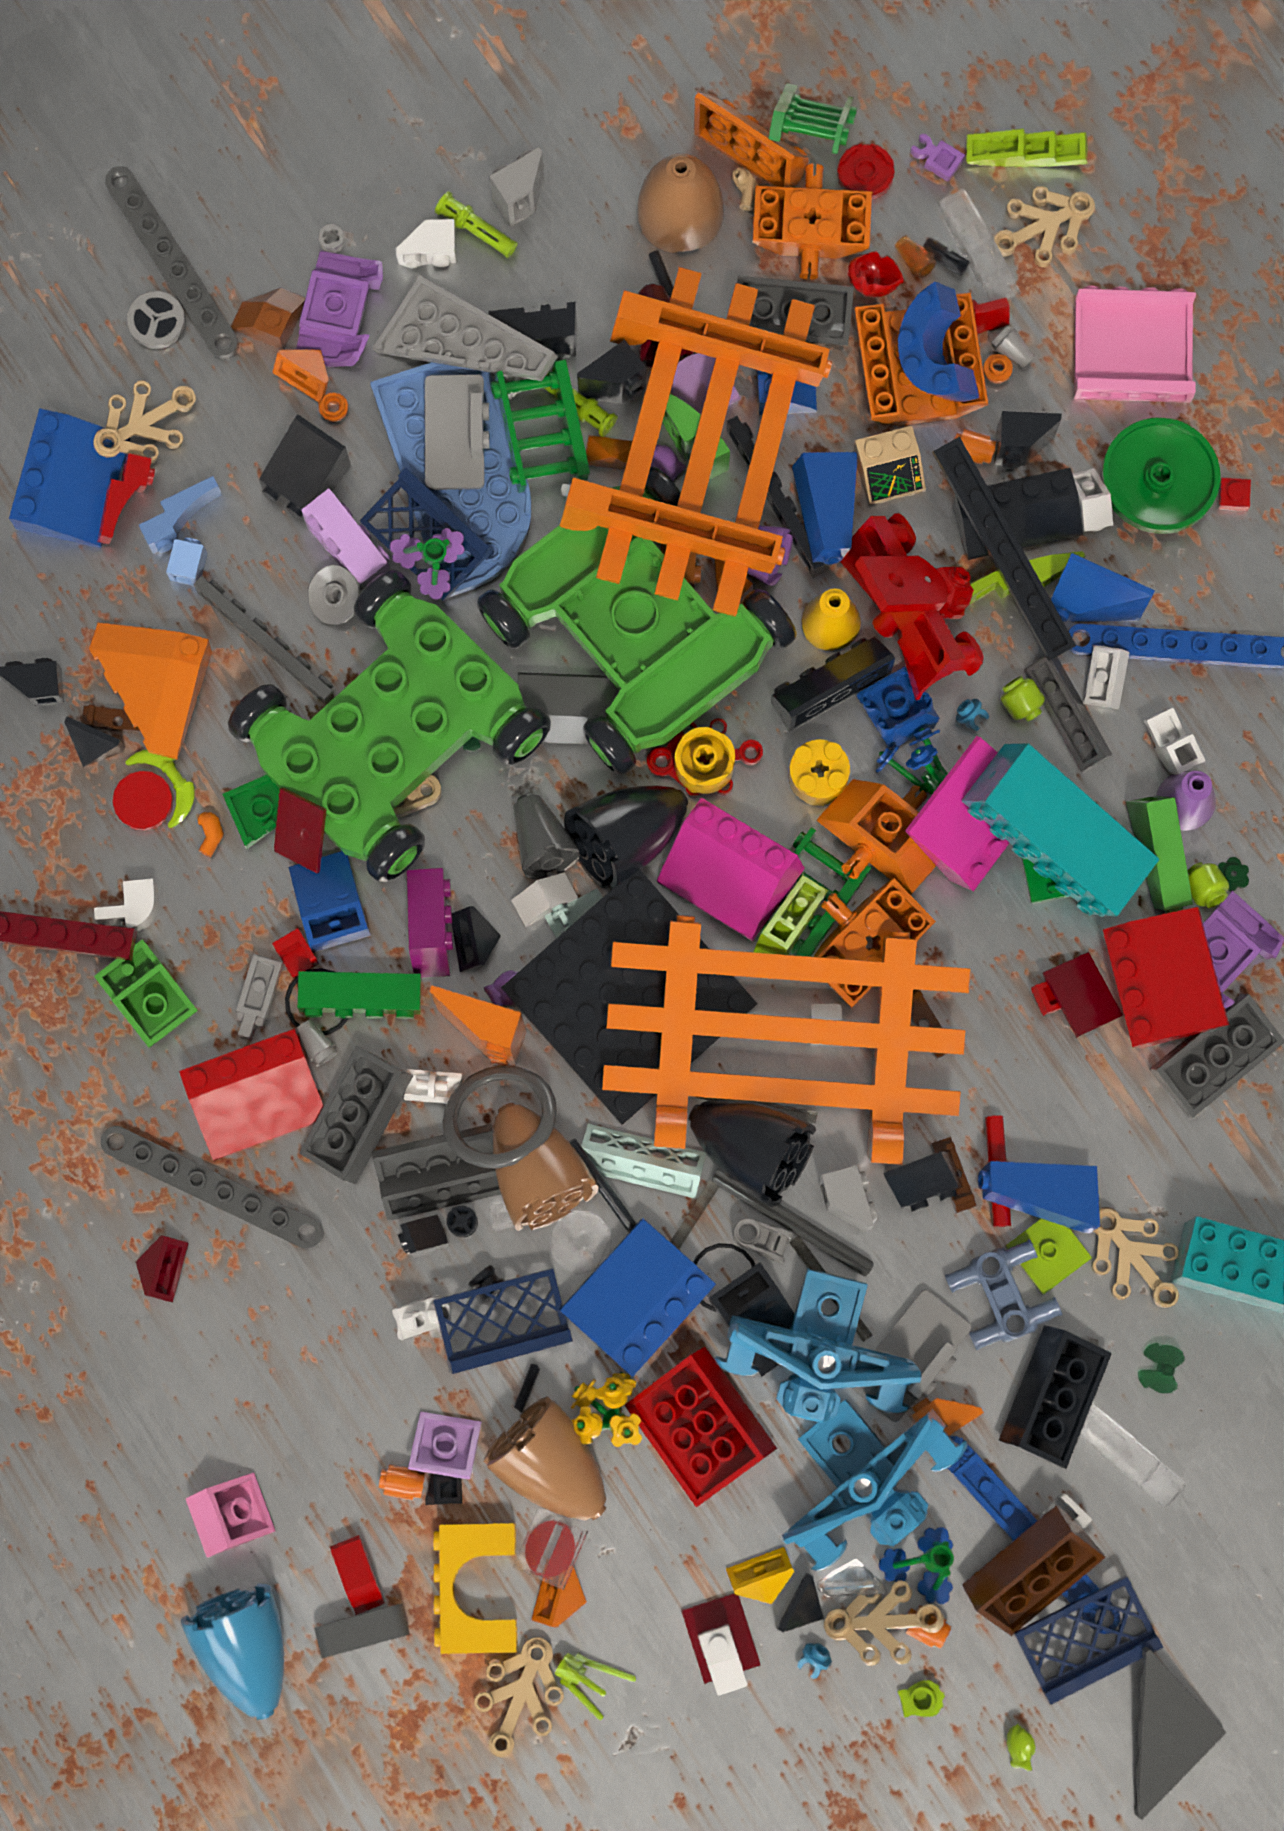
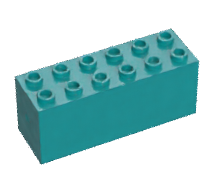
[962,743,1160,917]
[1170,1216,1284,1314]

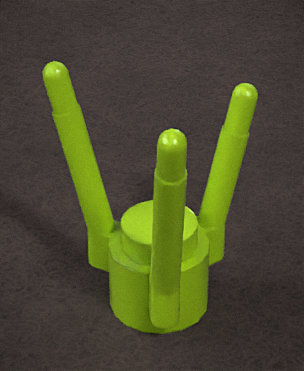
[555,1653,636,1720]

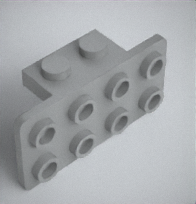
[425,375,490,490]
[851,1290,971,1422]

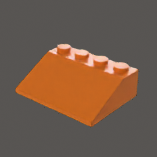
[694,92,809,188]
[430,985,526,1066]

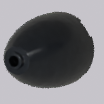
[564,785,688,889]
[688,1100,816,1207]

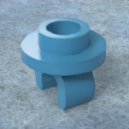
[956,699,989,731]
[797,1643,832,1679]

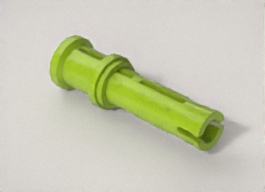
[434,191,518,258]
[544,371,618,437]

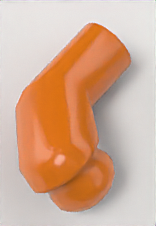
[198,812,224,858]

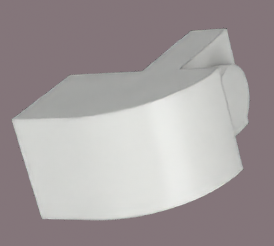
[1144,707,1206,774]
[94,879,159,933]

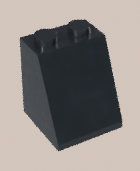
[259,414,351,519]

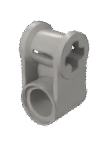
[732,1218,794,1264]

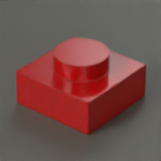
[1218,477,1251,511]
[1031,982,1061,1016]

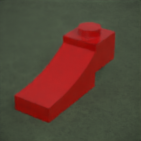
[97,453,155,544]

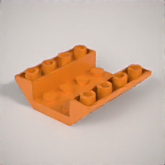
[854,292,988,426]

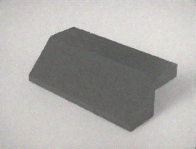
[517,672,619,744]
[371,1124,501,1220]

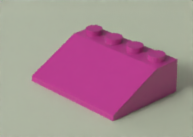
[905,736,1009,892]
[656,798,805,941]

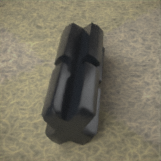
[922,237,970,276]

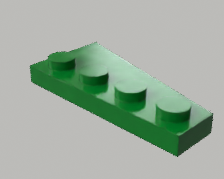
[222,775,280,849]

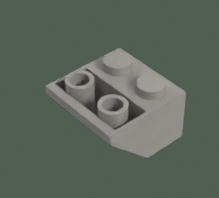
[489,147,544,227]
[819,1165,878,1232]

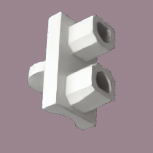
[404,1069,462,1104]
[392,1294,452,1340]

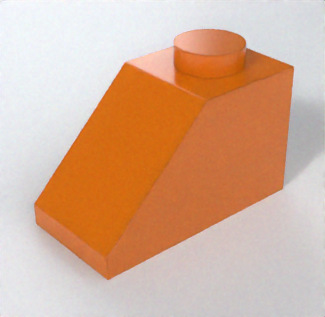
[909,1397,984,1436]

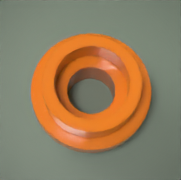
[983,354,1013,383]
[319,393,348,422]

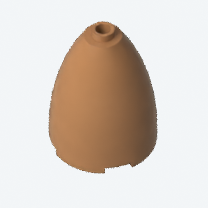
[637,153,724,254]
[493,1103,599,1231]
[484,1396,606,1521]

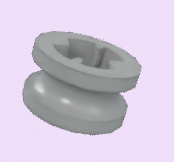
[318,224,345,254]

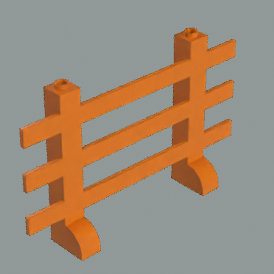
[559,267,832,617]
[602,915,970,1165]

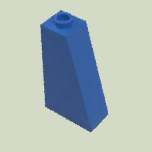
[792,452,857,565]
[978,1161,1100,1233]

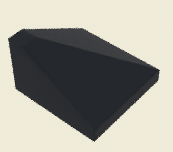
[425,1473,462,1505]

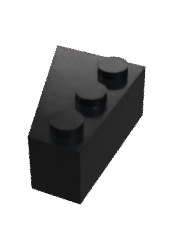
[489,301,577,359]

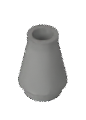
[992,325,1035,368]
[296,1019,337,1066]

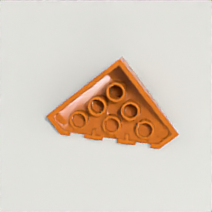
[89,622,212,760]

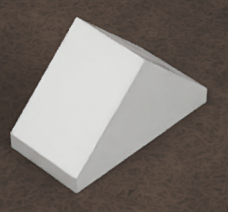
[511,872,578,927]

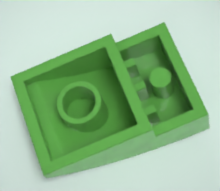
[662,394,730,480]
[94,939,198,1048]

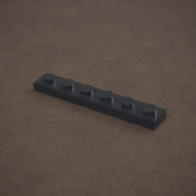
[726,416,825,578]

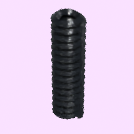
[513,1364,540,1412]

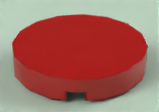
[837,143,895,200]
[112,771,174,831]

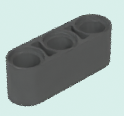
[314,1603,410,1659]

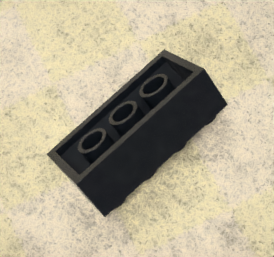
[953,467,1083,560]
[771,636,895,732]
[998,1325,1112,1469]

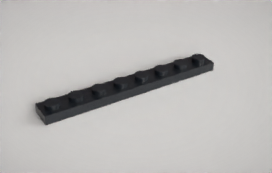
[932,436,1076,661]

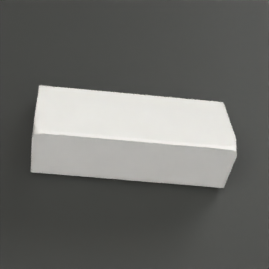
[1083,645,1129,710]

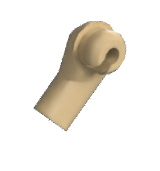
[732,167,759,211]

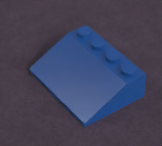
[9,408,131,548]
[559,1218,716,1377]

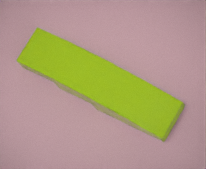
[967,129,1087,167]
[970,551,1086,604]

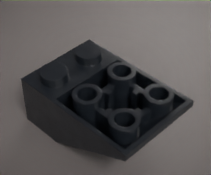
[709,1262,795,1377]

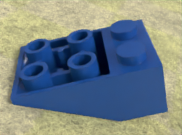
[288,851,371,953]

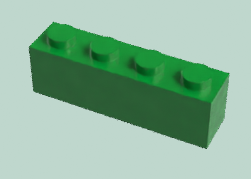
[297,971,422,1019]

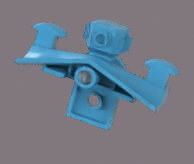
[715,1268,922,1423]
[782,1399,967,1571]

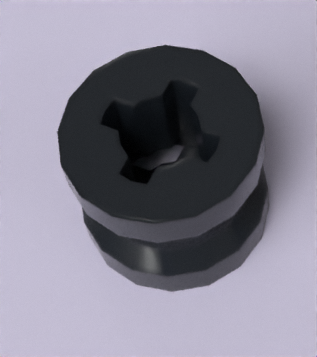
[446,1205,478,1238]
[468,1265,505,1303]

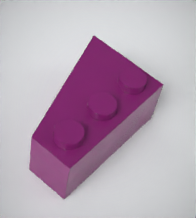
[407,868,453,978]

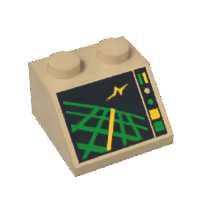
[853,426,926,506]

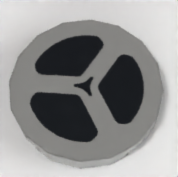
[127,291,186,349]

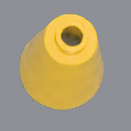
[802,588,861,651]

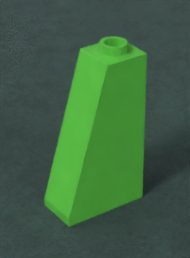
[1126,796,1193,914]

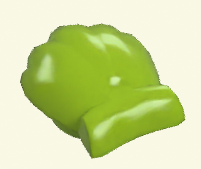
[898,1680,945,1718]
[1006,1724,1036,1771]

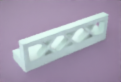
[581,1124,706,1198]

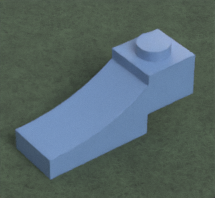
[139,476,222,554]

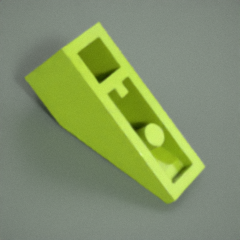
[753,875,828,955]

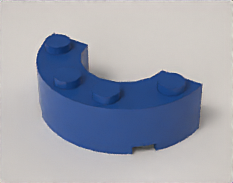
[898,282,979,402]

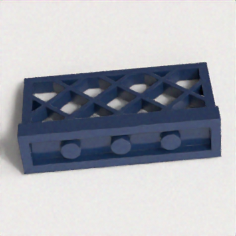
[360,467,495,602]
[433,1268,573,1374]
[1014,1576,1164,1705]

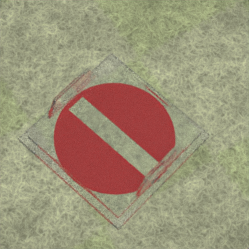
[513,1509,588,1590]

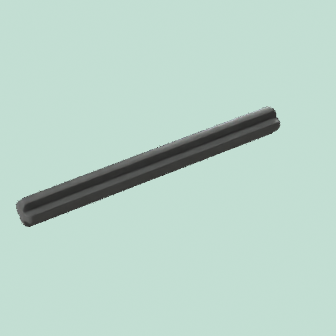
[712,1169,874,1276]

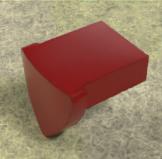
[972,297,1010,335]

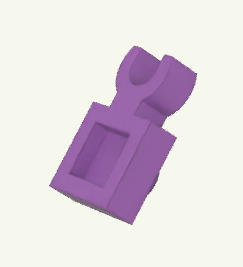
[910,134,965,182]

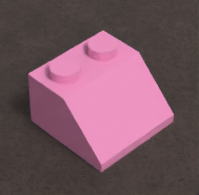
[186,1473,275,1558]

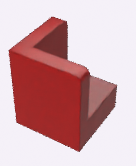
[272,928,319,978]

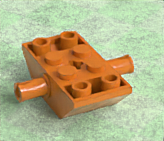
[753,164,872,280]
[817,779,936,895]
[814,878,936,1008]

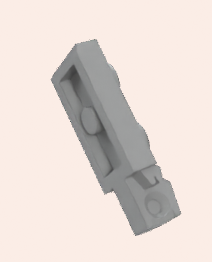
[236,954,284,1041]

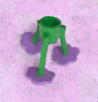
[390,528,465,600]

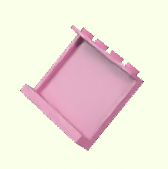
[1074,286,1196,403]

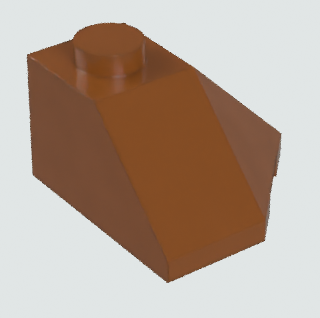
[230,288,305,350]

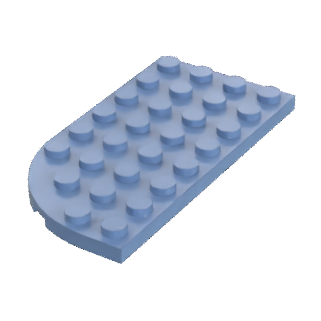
[370,362,532,597]

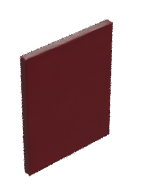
[274,787,327,873]
[1042,952,1123,1038]
[681,1593,761,1684]

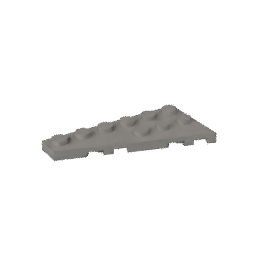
[372,275,558,381]

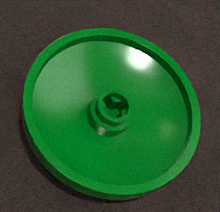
[1101,417,1221,534]

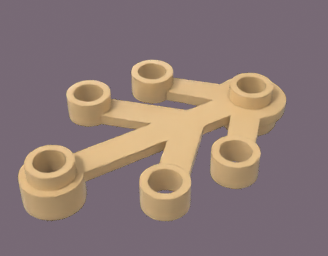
[993,186,1095,267]
[93,380,196,463]
[1092,1207,1179,1308]
[824,1581,944,1666]
[474,1637,564,1757]

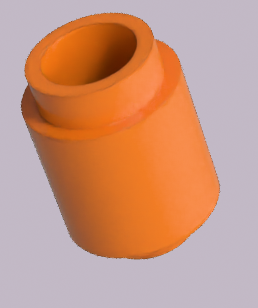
[954,429,997,465]
[378,1464,425,1500]
[905,1605,952,1649]

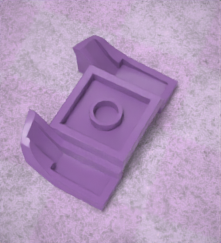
[296,251,383,367]
[1203,891,1284,1009]

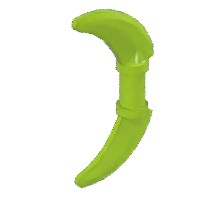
[126,749,195,828]

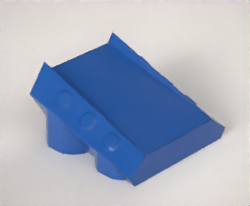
[857,666,940,748]

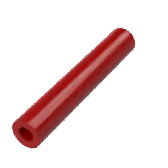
[985,1116,1012,1228]

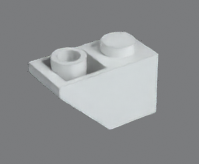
[396,219,456,268]

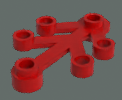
[647,718,763,799]

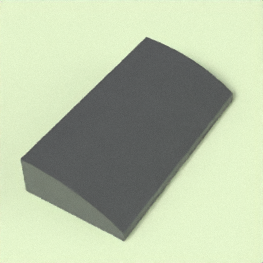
[737,276,854,346]
[1150,993,1284,1118]
[299,1045,413,1184]

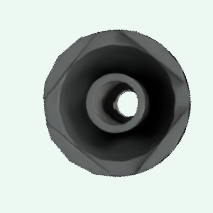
[513,793,580,880]

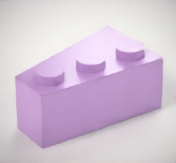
[301,488,390,591]

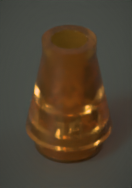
[895,235,936,278]

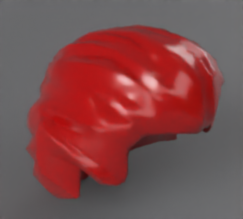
[848,251,904,298]

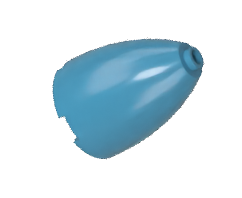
[180,1584,284,1720]

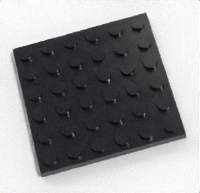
[501,869,758,1125]

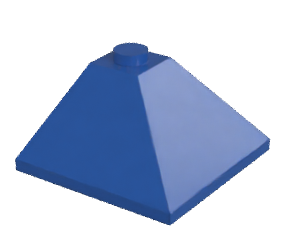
[1051,553,1155,622]

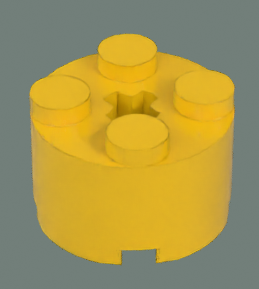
[675,727,735,794]
[788,739,850,806]

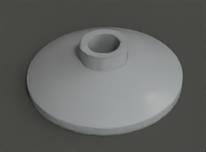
[308,565,361,625]

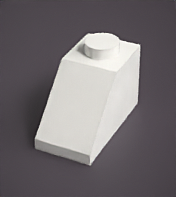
[1072,468,1113,532]
[698,1624,748,1696]

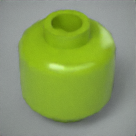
[1000,676,1045,722]
[1188,862,1229,908]

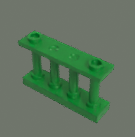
[768,83,857,154]
[491,360,590,493]
[762,827,871,957]

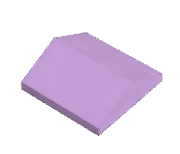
[670,353,741,414]
[408,1411,481,1480]

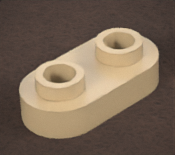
[393,775,442,817]

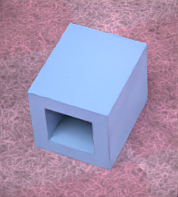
[166,538,207,586]

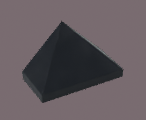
[64,716,125,767]
[451,906,501,972]
[776,1573,824,1633]

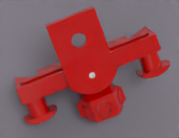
[840,513,984,700]

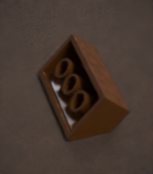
[962,1505,1106,1636]

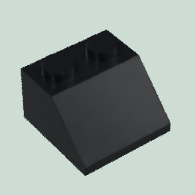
[577,340,646,404]
[995,411,1062,469]
[884,1151,963,1212]

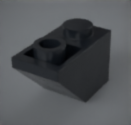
[0,658,64,706]
[397,1215,450,1259]

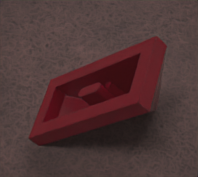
[136,1235,189,1303]

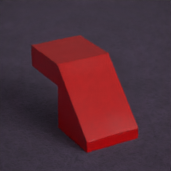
[330,1535,385,1615]

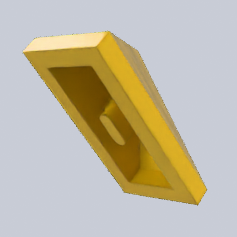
[726,1547,794,1604]

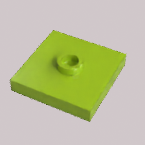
[1005,1219,1092,1296]

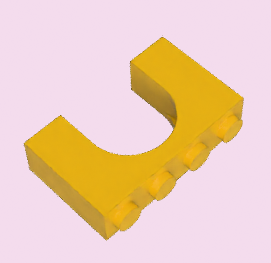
[433,1523,518,1654]

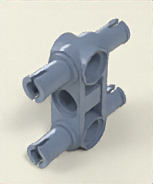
[945,1239,1063,1351]

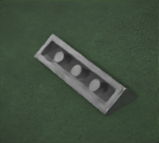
[1024,656,1113,772]

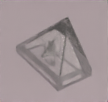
[817,1559,886,1597]

